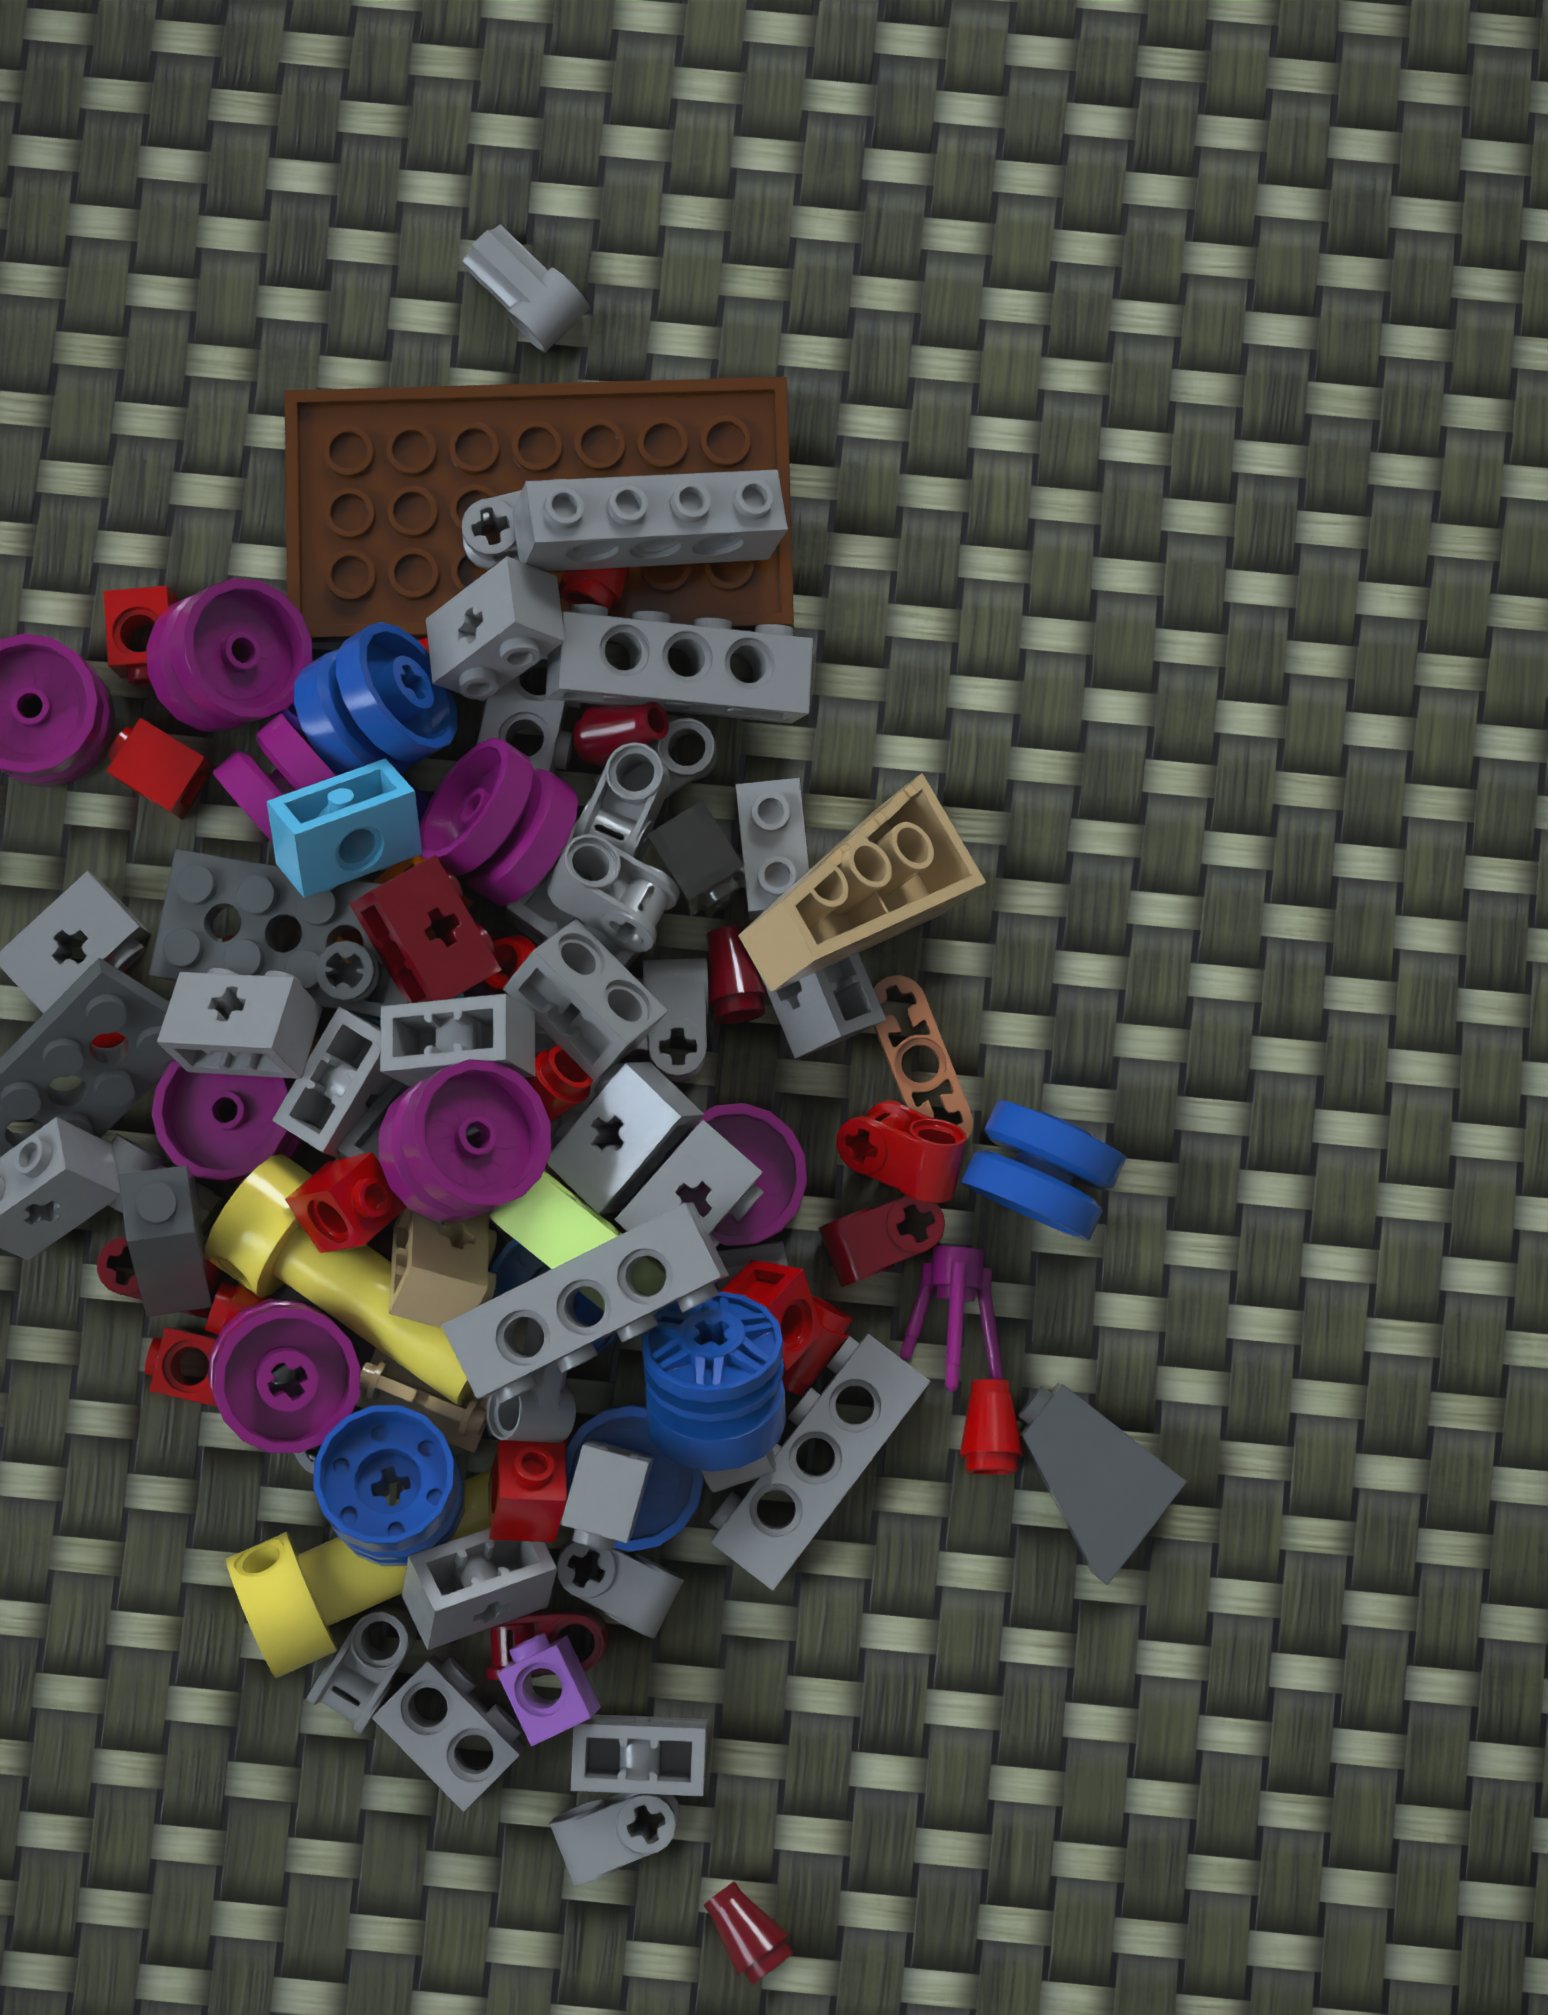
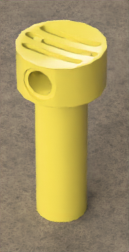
[205,1153,474,1406]
[226,1469,491,1678]

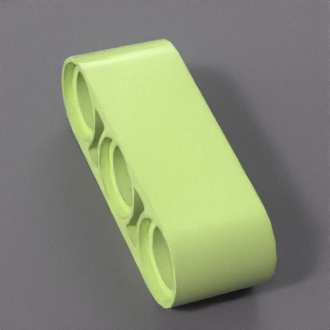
[489,1171,666,1315]

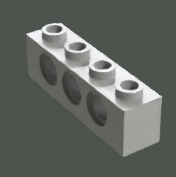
[512,470,788,572]
[546,604,813,724]
[442,1203,729,1403]
[709,1333,931,1591]

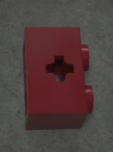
[349,855,501,1004]

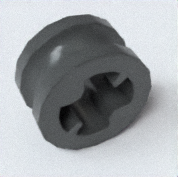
[315,941,381,1003]

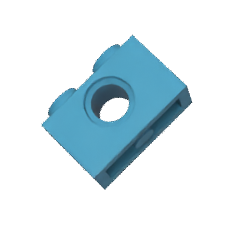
[266,758,422,898]

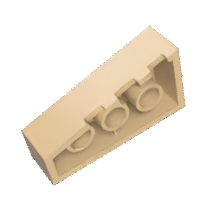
[738,773,986,992]

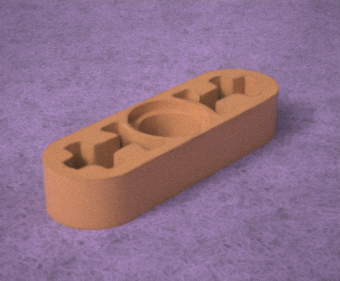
[873,975,973,1141]

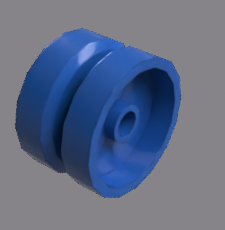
[294,622,457,775]
[960,1099,1127,1241]
[565,1403,705,1552]

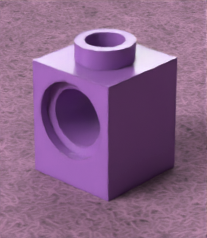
[497,1633,601,1746]

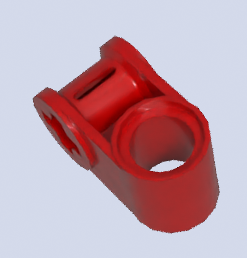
[836,1100,967,1203]

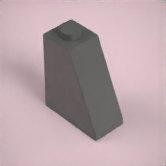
[118,1165,213,1317]
[1018,1383,1187,1585]

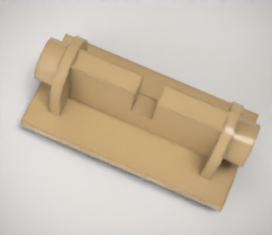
[356,1348,490,1453]

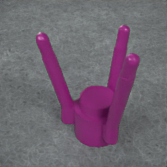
[900,1246,1003,1392]

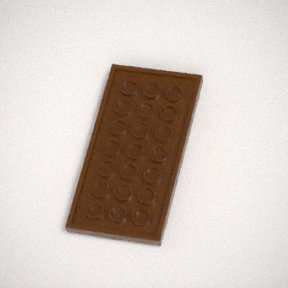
[284,377,794,643]

